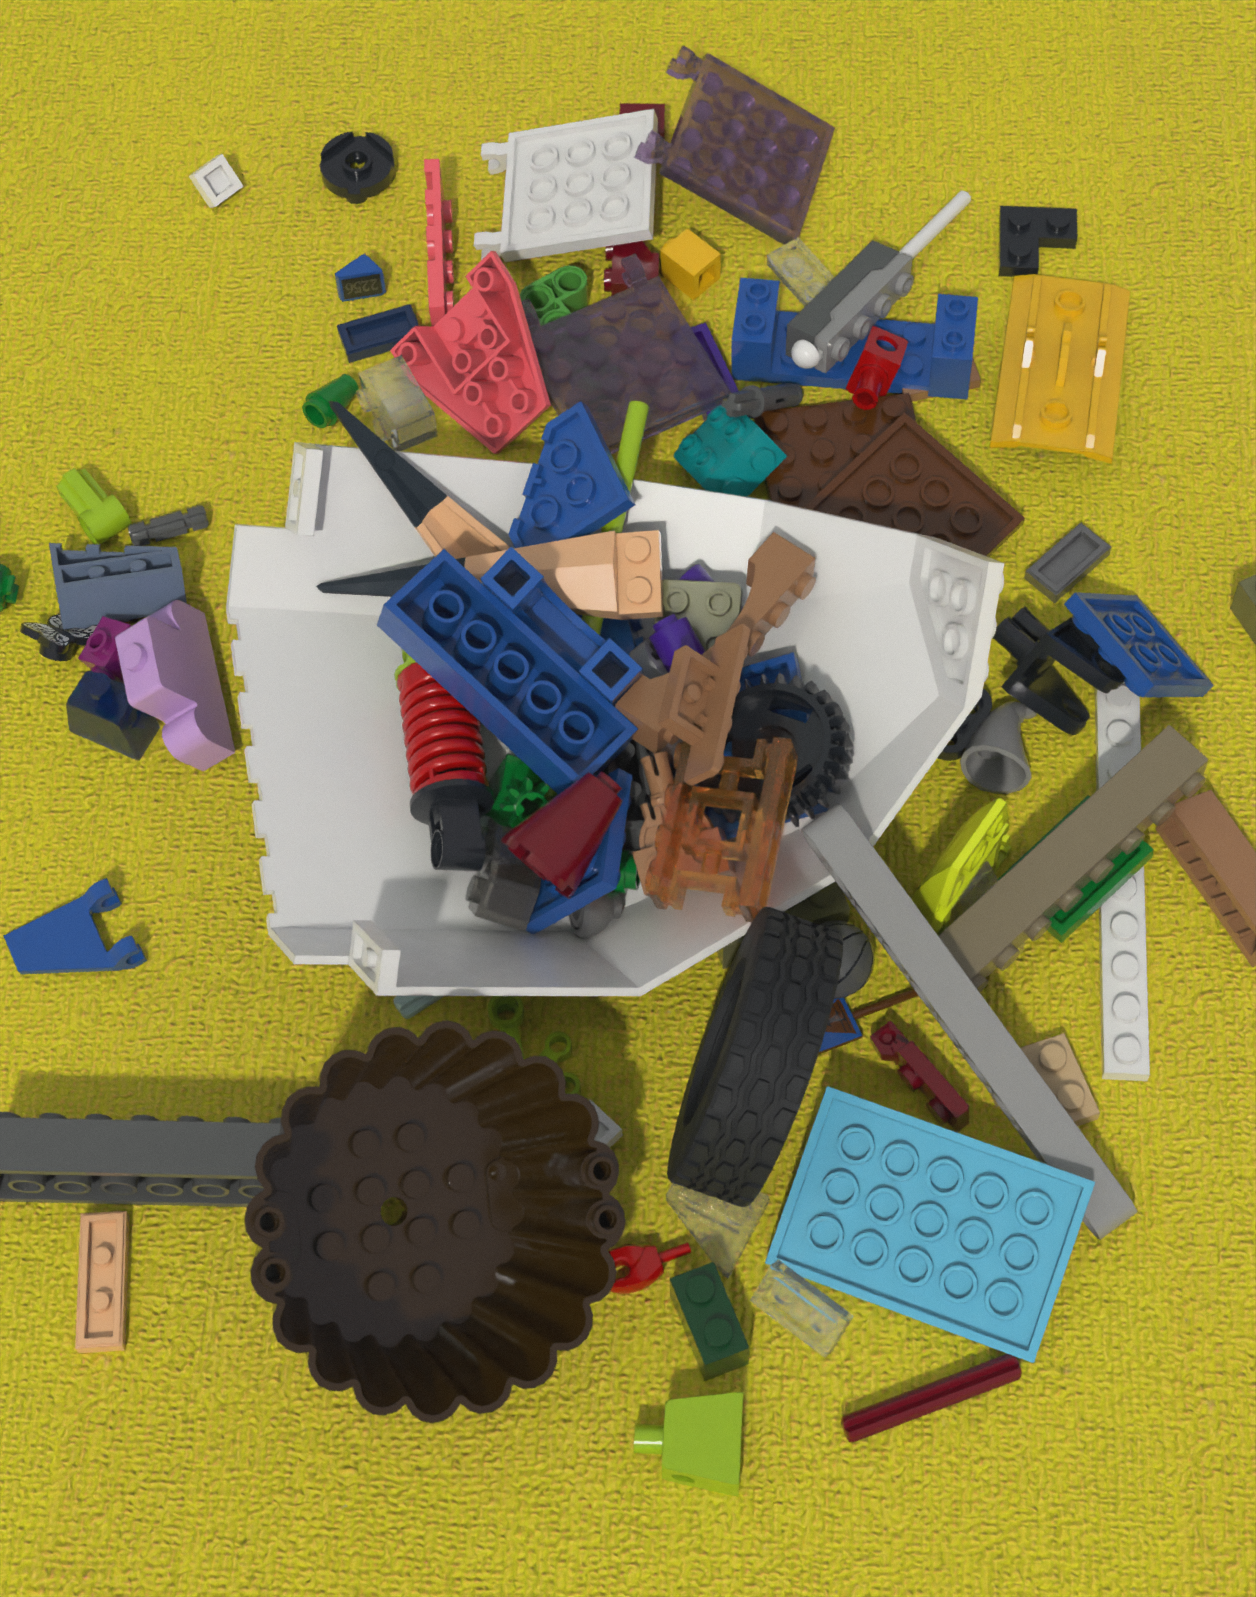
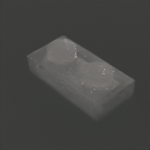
[767,237,835,307]
[750,1260,854,1358]

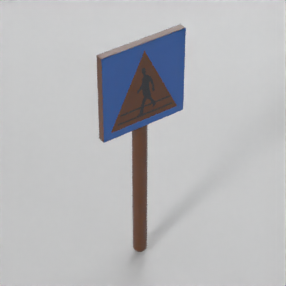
[818,989,918,1055]

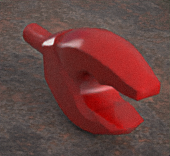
[608,1242,692,1294]

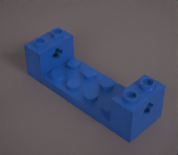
[731,278,978,400]

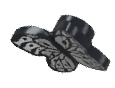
[20,614,97,661]

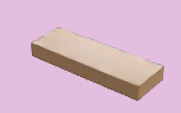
[75,1211,130,1353]

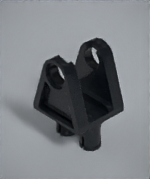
[992,606,1126,735]

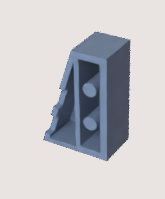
[49,543,187,630]

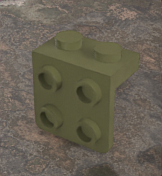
[653,579,745,667]

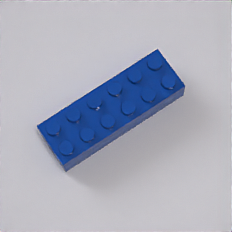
[377,549,638,794]

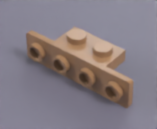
[657,624,751,786]

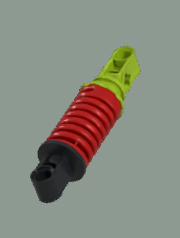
[394,649,494,871]

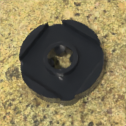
[320,132,396,204]

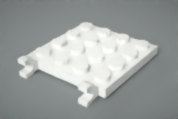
[474,109,658,262]

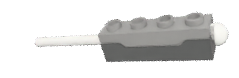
[785,191,971,374]

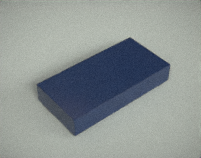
[336,304,419,363]

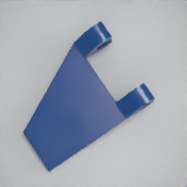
[3,878,147,974]

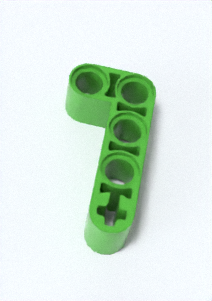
[520,266,620,414]

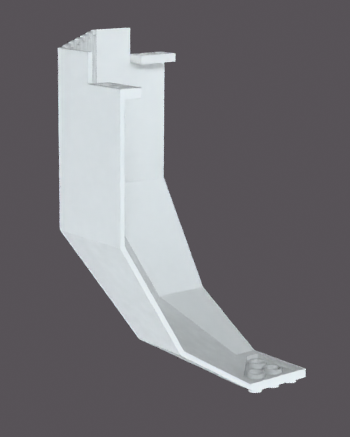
[226,442,1004,996]

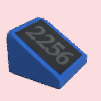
[335,253,386,302]

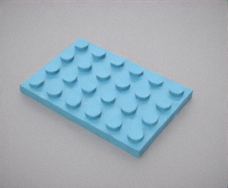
[765,1086,1095,1363]

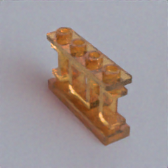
[645,737,798,922]

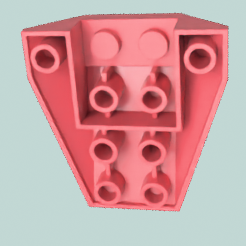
[390,251,551,454]

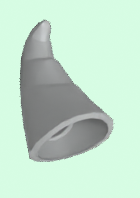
[960,701,1037,794]

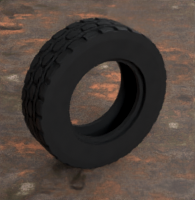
[667,907,843,1207]

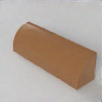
[1156,790,1256,968]

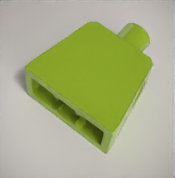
[634,1392,743,1496]

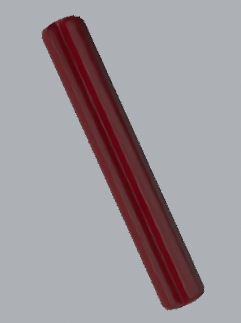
[841,1354,1022,1442]

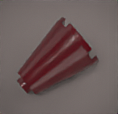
[500,771,623,899]

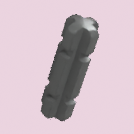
[128,505,209,546]

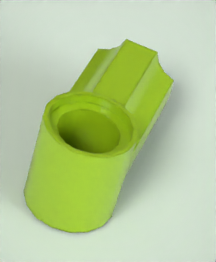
[56,468,132,545]

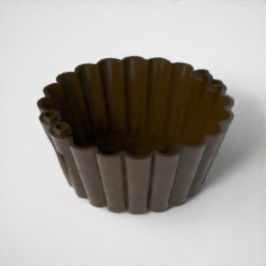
[244,1020,625,1423]

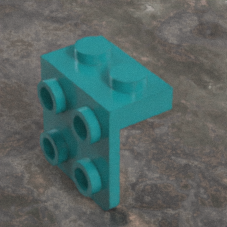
[674,404,787,497]

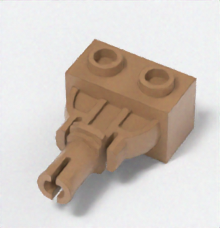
[632,751,736,897]

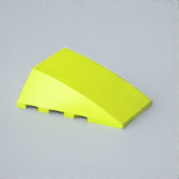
[911,798,1011,936]

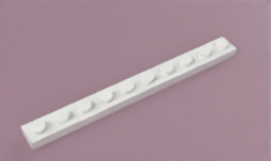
[1095,682,1150,1081]

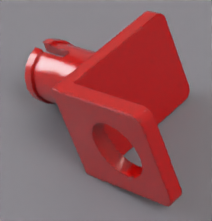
[846,326,908,410]

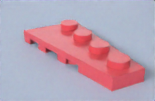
[424,159,454,326]

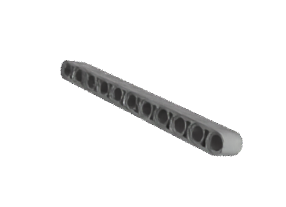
[801,803,1138,1240]

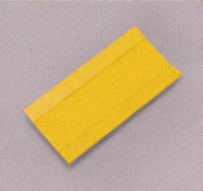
[990,274,1130,464]

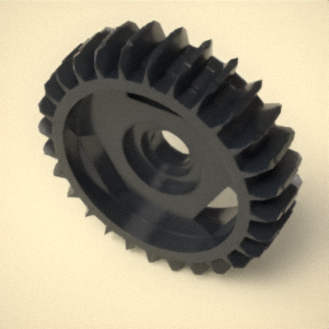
[697,673,854,833]

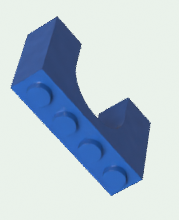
[480,547,644,707]

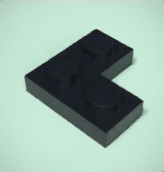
[998,206,1077,277]

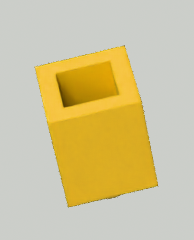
[660,228,721,300]

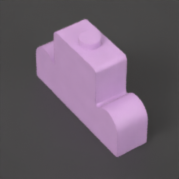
[115,600,235,771]

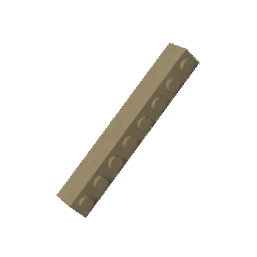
[939,725,1209,992]

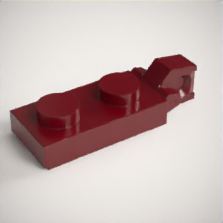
[870,1020,970,1132]

